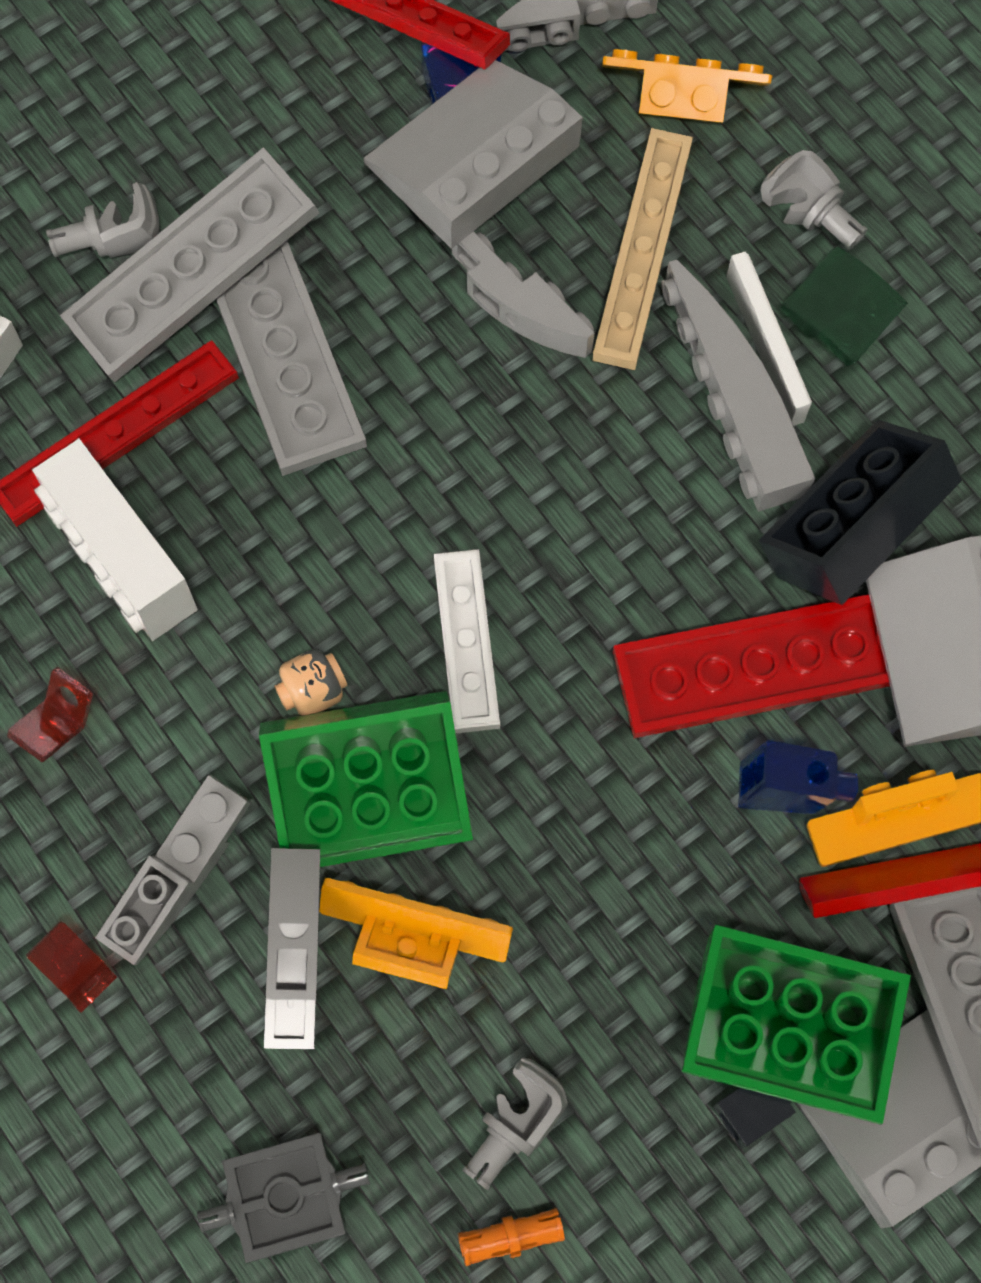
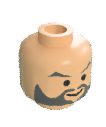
[274,649,348,716]

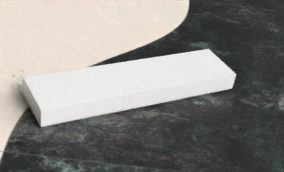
[726,251,812,426]
[434,549,500,733]

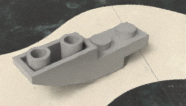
[496,0,658,52]
[452,231,594,358]
[95,775,252,965]
[264,848,320,1049]

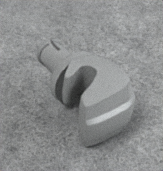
[760,150,868,250]
[46,182,160,258]
[462,1057,568,1190]

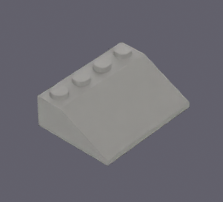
[363,60,583,249]
[866,536,981,747]
[798,1010,981,1229]

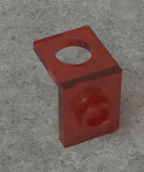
[7,667,93,762]
[26,921,117,1013]

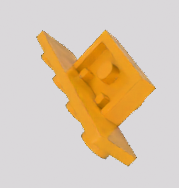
[602,49,772,123]
[806,770,981,867]
[319,878,513,989]

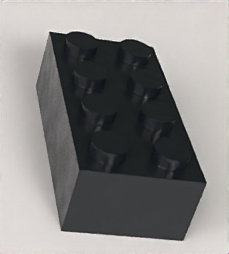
[758,420,962,605]

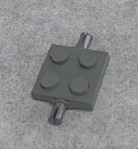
[197,1133,370,1263]

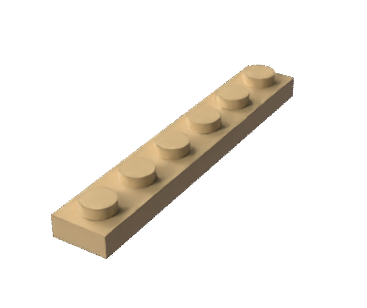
[592,128,693,370]

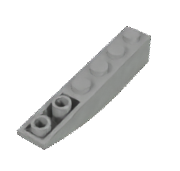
[661,259,815,512]

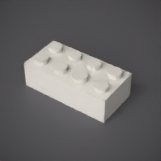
[32,439,198,641]

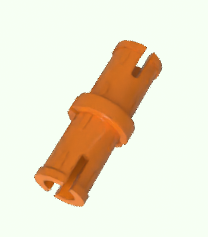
[458,1208,565,1266]

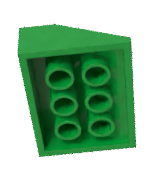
[259,691,473,867]
[681,925,911,1125]

